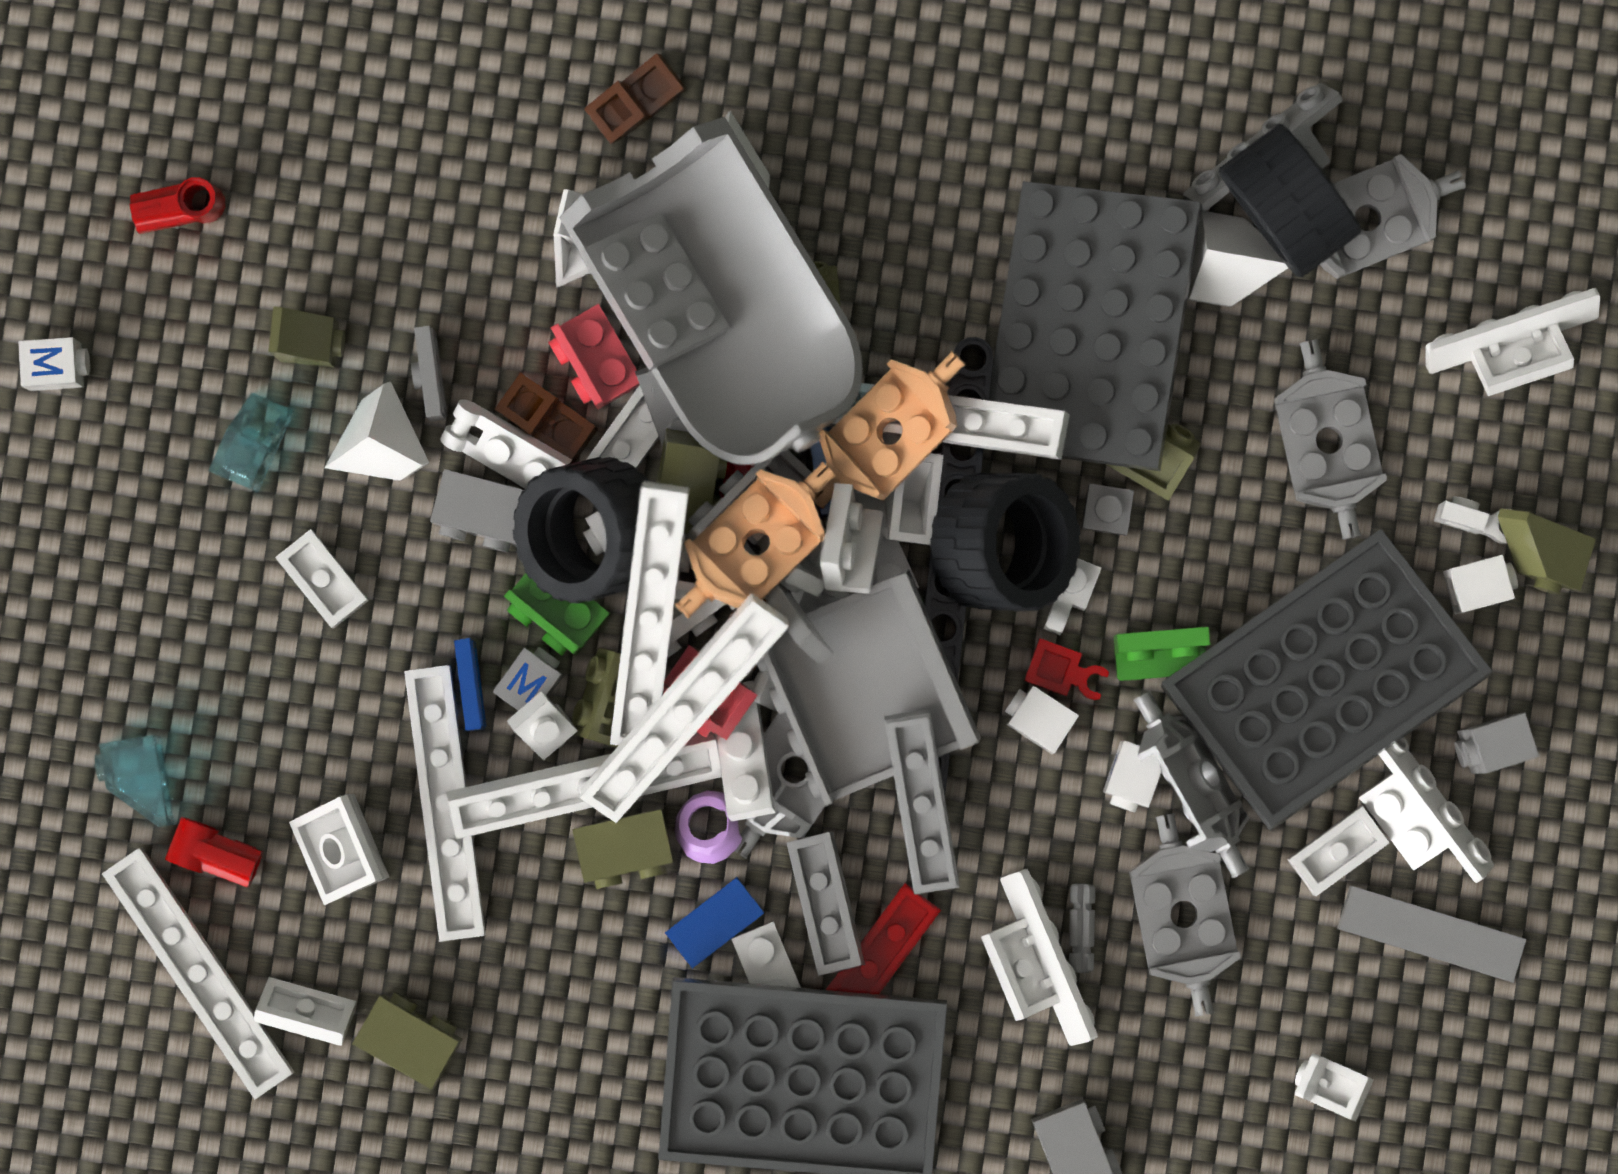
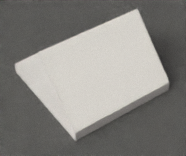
[289,794,389,905]

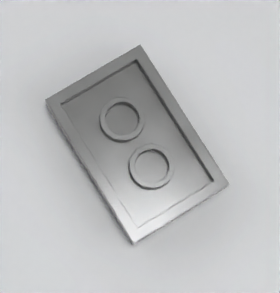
[580,212,730,371]

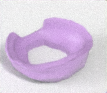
[675,790,742,864]

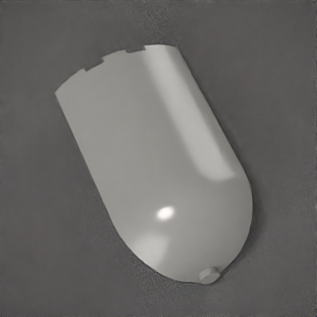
[559,117,863,465]

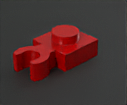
[1024,638,1109,700]

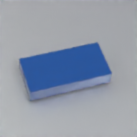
[454,638,487,731]
[665,877,764,969]

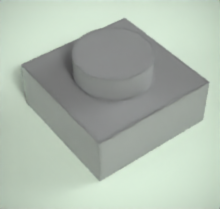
[1082,483,1134,536]

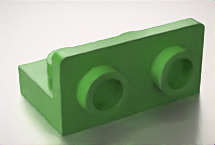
[504,573,610,656]
[1113,627,1210,681]

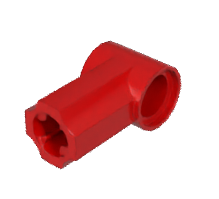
[129,177,225,234]
[165,816,264,888]

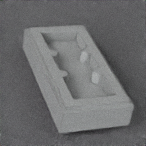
[411,326,448,422]

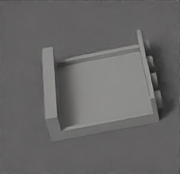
[757,570,981,806]

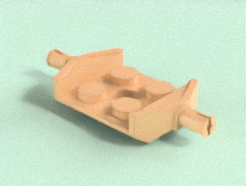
[815,351,966,509]
[675,462,836,619]

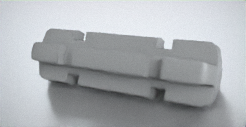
[1069,883,1095,973]

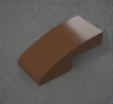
[584,53,687,144]
[495,372,598,464]

